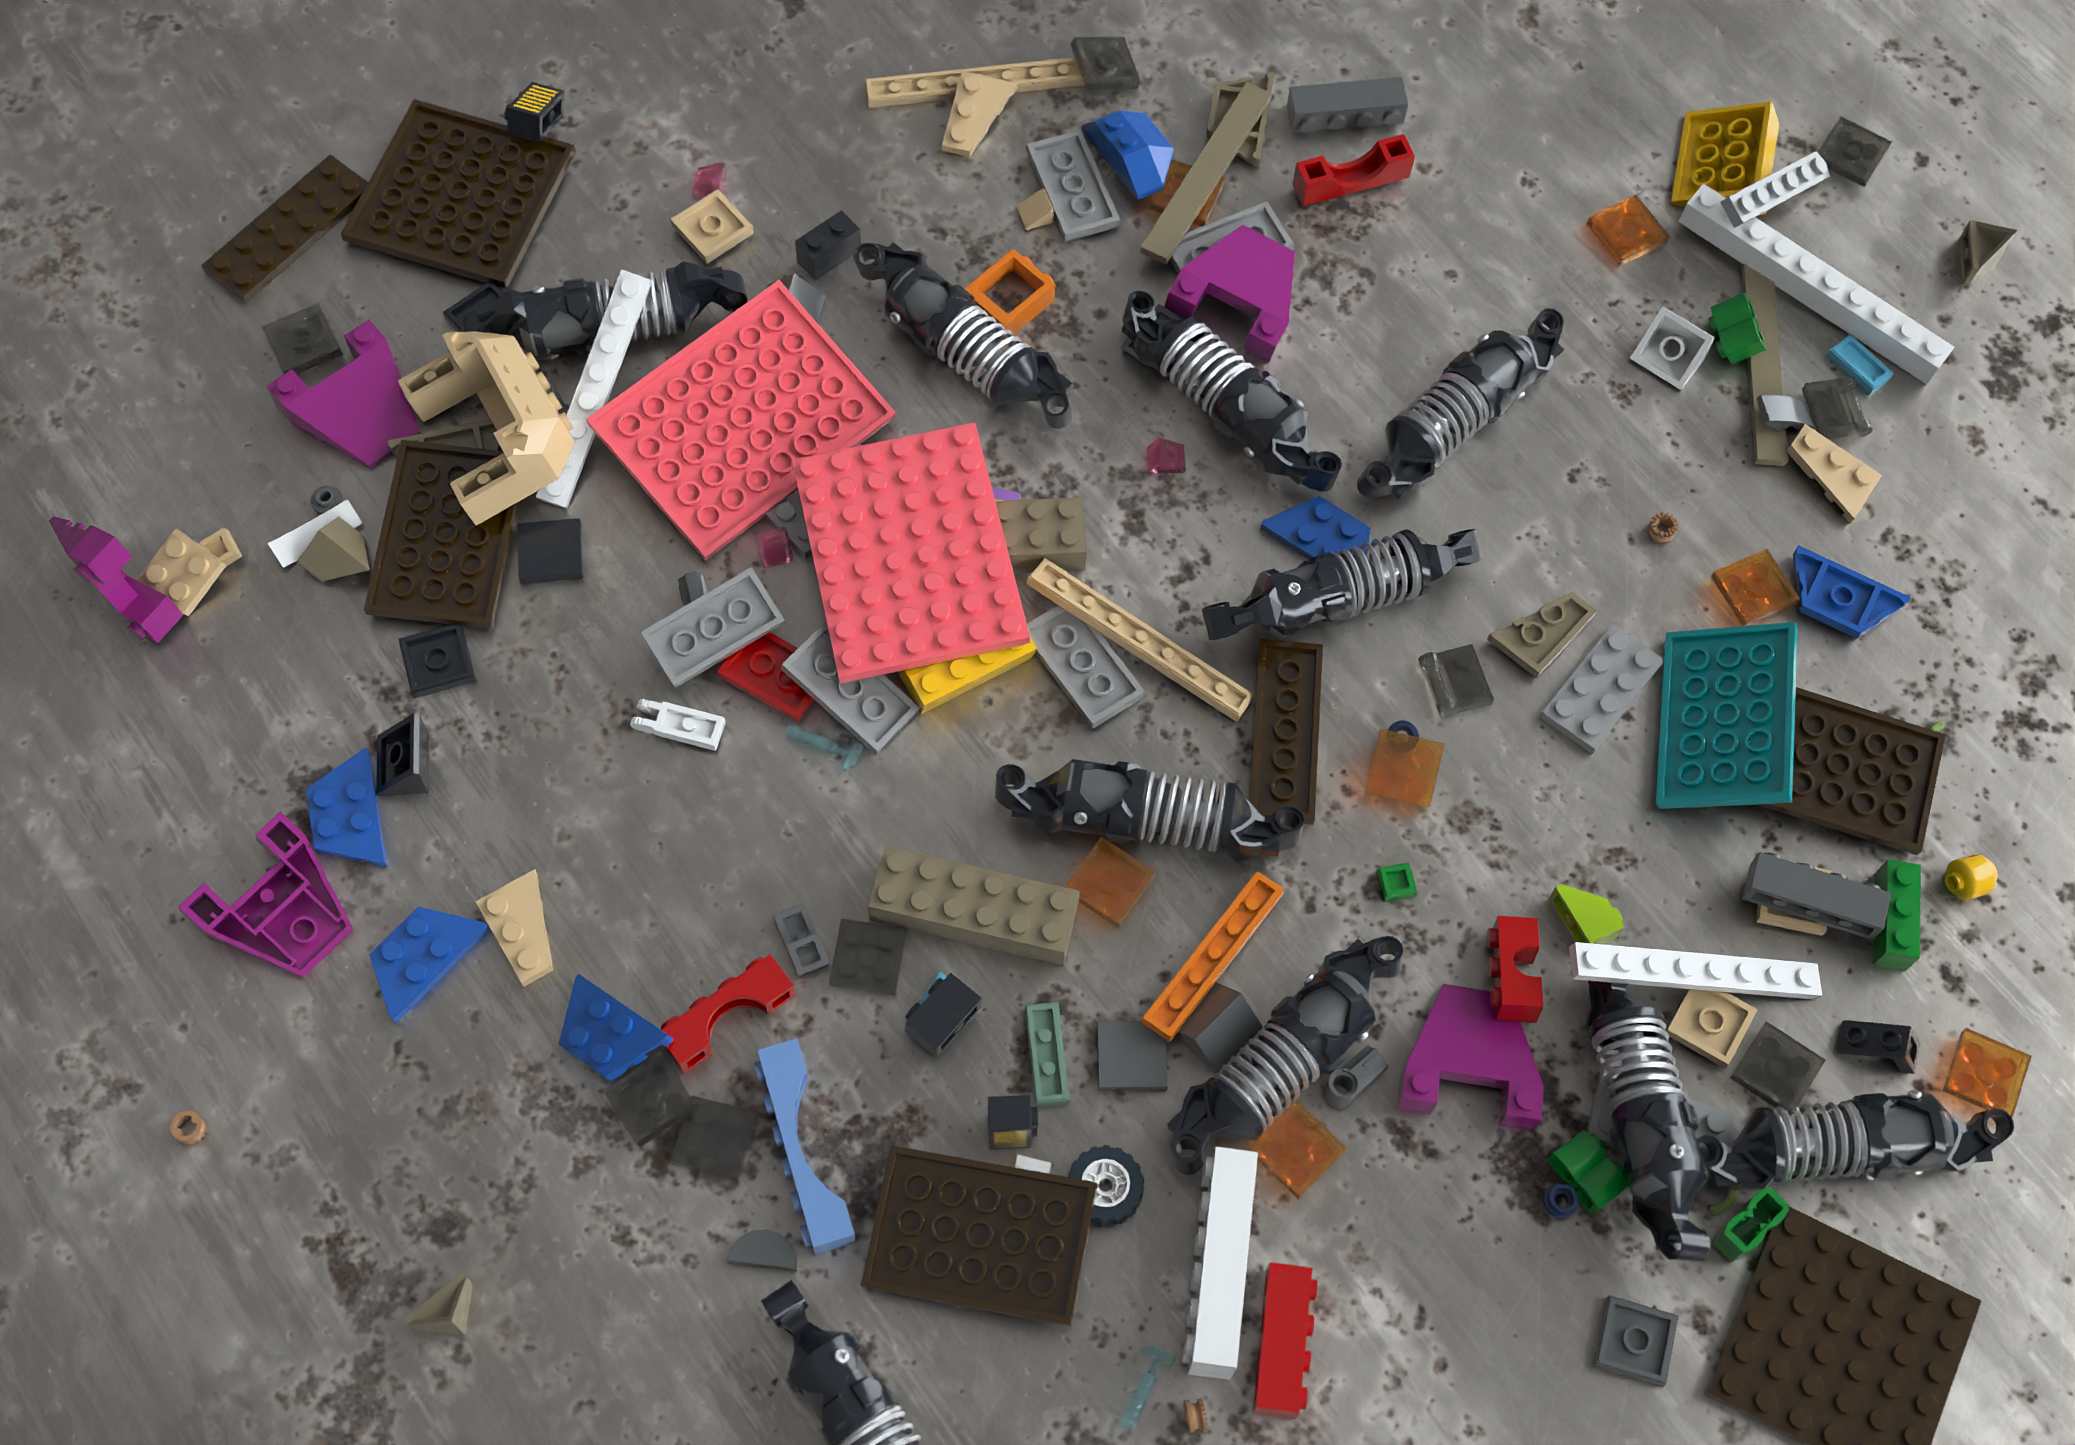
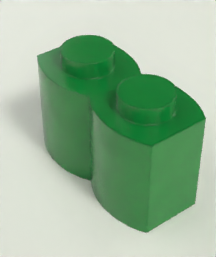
[1708,292,1767,364]
[1547,1130,1629,1215]
[1713,1187,1789,1262]

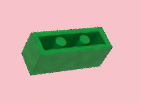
[1873,859,1921,971]

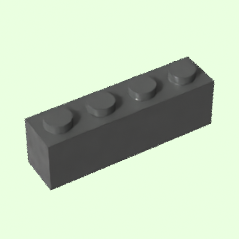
[1287,77,1408,132]
[1742,852,1891,940]

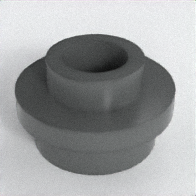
[310,486,343,514]

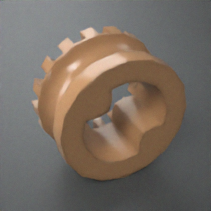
[1647,512,1678,544]
[170,1110,207,1145]
[1184,1398,1208,1434]

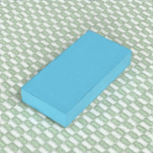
[1827,334,1894,394]

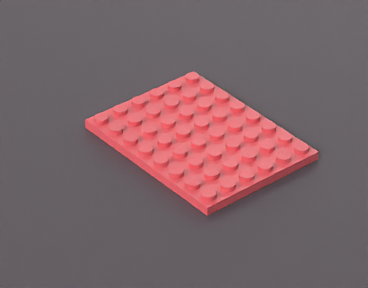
[586,280,896,561]
[792,422,1030,684]

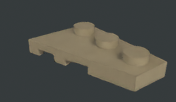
[1487,592,1597,678]

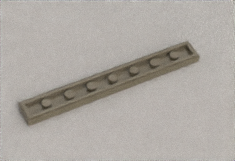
[1140,82,1272,265]
[1741,263,1788,466]

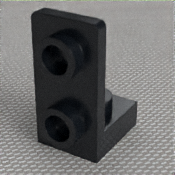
[1837,1020,1920,1074]

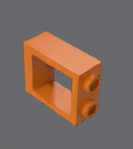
[964,248,1055,339]

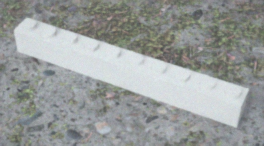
[1679,183,1955,385]

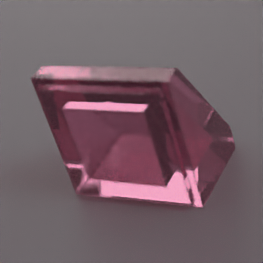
[692,162,727,196]
[1146,437,1186,474]
[755,527,793,568]

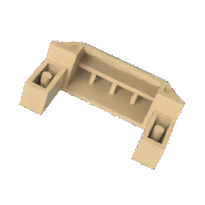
[398,332,575,525]

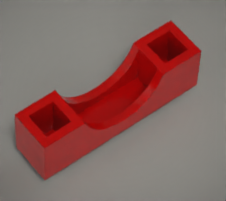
[1292,134,1415,206]
[661,954,796,1074]

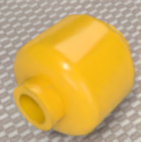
[1945,854,1998,901]

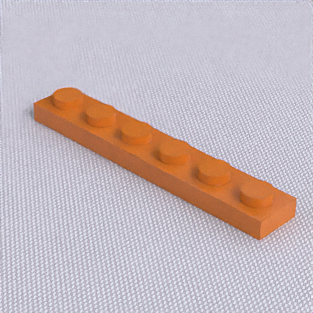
[1142,871,1284,1042]

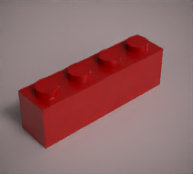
[1253,1262,1317,1419]

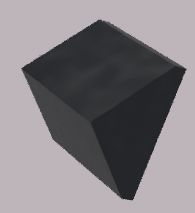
[376,713,429,796]

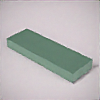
[1024,1002,1070,1107]

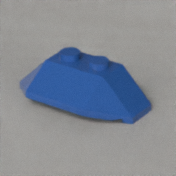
[1081,110,1174,200]

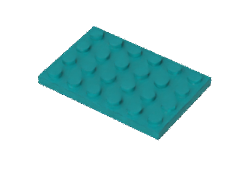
[1656,622,1798,809]

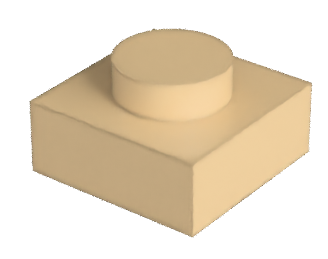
[198,528,242,566]

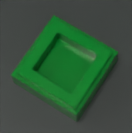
[1376,863,1418,902]

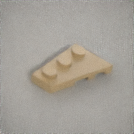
[942,71,1018,157]
[1786,424,1882,524]
[475,869,553,987]

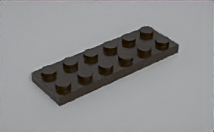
[201,154,368,304]
[1249,639,1323,825]

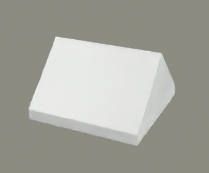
[1630,306,1715,390]

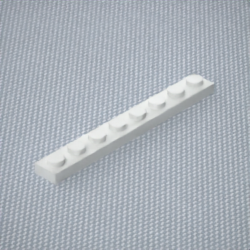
[536,269,652,509]
[1569,942,1822,1000]

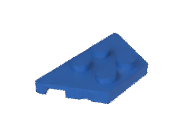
[1260,495,1371,559]
[1793,545,1910,638]
[306,748,387,868]
[369,906,490,1023]
[558,974,674,1081]

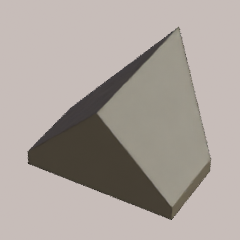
[1959,220,2018,286]
[297,517,370,583]
[403,1272,473,1335]

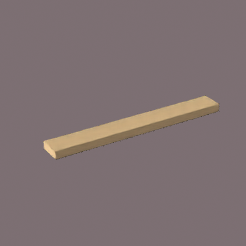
[865,56,1093,108]
[1026,558,1255,722]

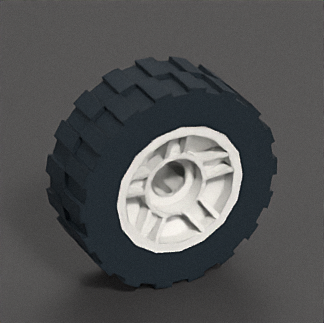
[1068,1145,1144,1228]

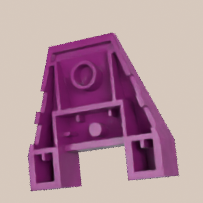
[1164,225,1295,361]
[267,319,421,469]
[49,516,183,643]
[178,811,353,977]
[1396,984,1544,1131]

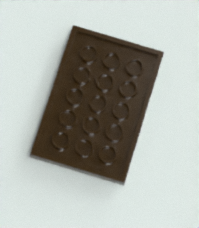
[364,440,518,629]
[1757,687,1946,855]
[861,1145,1098,1327]

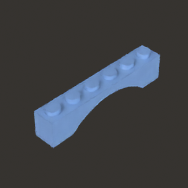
[754,1038,856,1255]

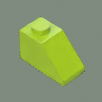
[1549,884,1624,945]

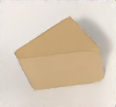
[1016,189,1054,231]

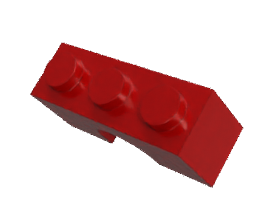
[1487,915,1543,1023]

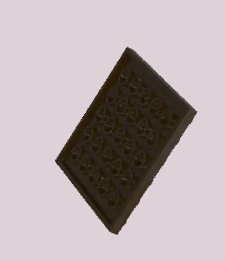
[341,99,576,289]
[1704,1206,1982,1445]

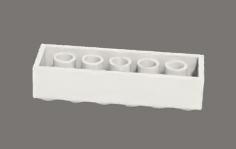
[1182,1147,1258,1380]

